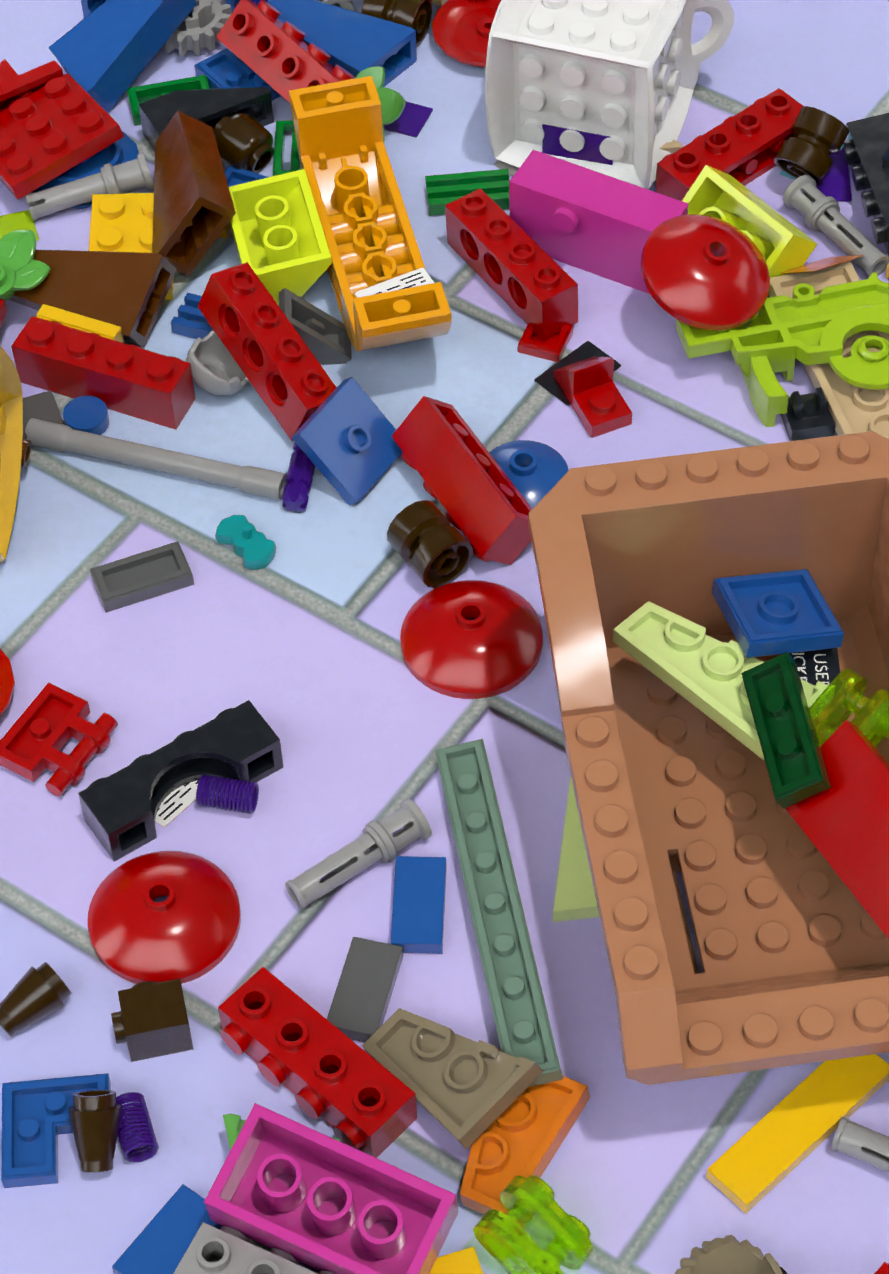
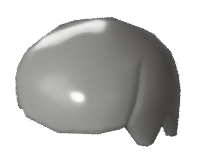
[186,329,249,396]

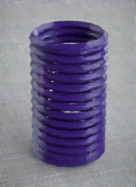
[196,774,259,814]
[116,1092,159,1162]

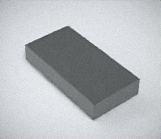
[90,541,194,613]
[327,937,403,1042]

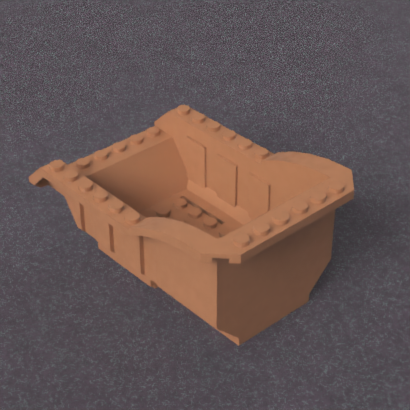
[528,431,889,1085]

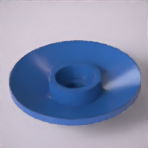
[489,440,569,509]

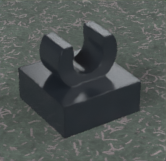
[780,387,836,441]

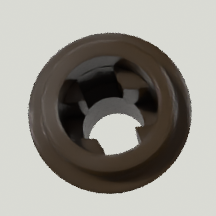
[0,962,72,1037]
[67,1090,122,1172]

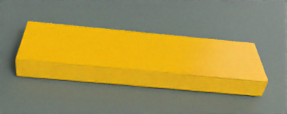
[706,1054,889,1214]

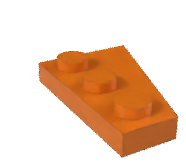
[459,1048,590,1226]

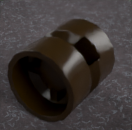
[361,0,432,47]
[774,106,850,186]
[387,500,473,588]

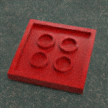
[0,73,124,200]

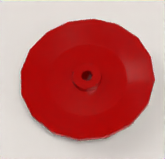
[432,0,501,68]

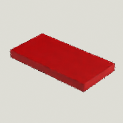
[785,720,889,939]

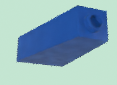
[48,0,197,113]
[268,0,417,87]

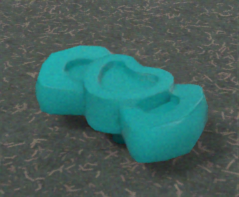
[215,515,276,570]

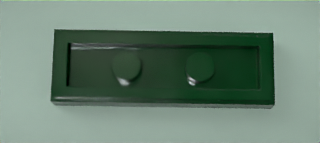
[741,652,831,809]

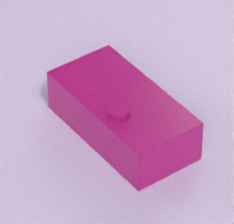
[509,150,688,294]
[204,1103,458,1274]

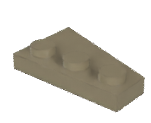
[362,1008,543,1149]

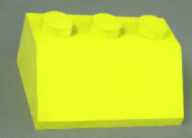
[682,165,818,295]
[229,169,332,306]

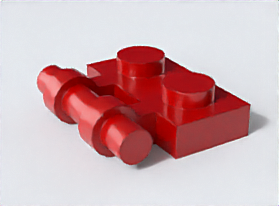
[0,682,118,797]

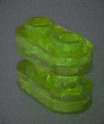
[809,668,889,748]
[473,1175,594,1274]

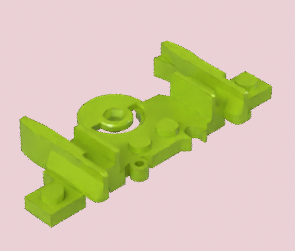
[676,272,889,427]

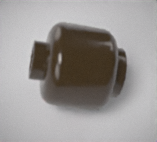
[213,113,274,174]

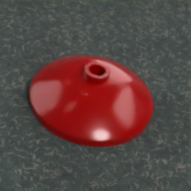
[640,214,770,331]
[400,580,543,699]
[87,851,241,984]

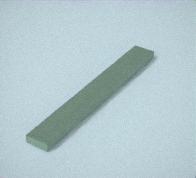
[435,739,563,1088]

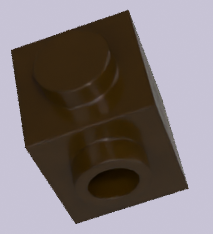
[111,979,194,1062]

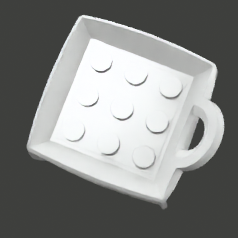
[485,0,734,189]

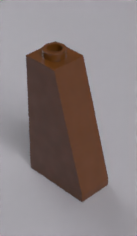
[152,110,236,276]
[9,250,177,348]

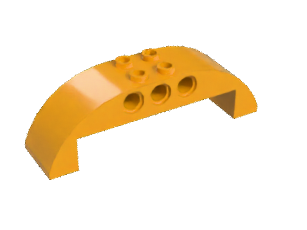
[289,76,452,351]

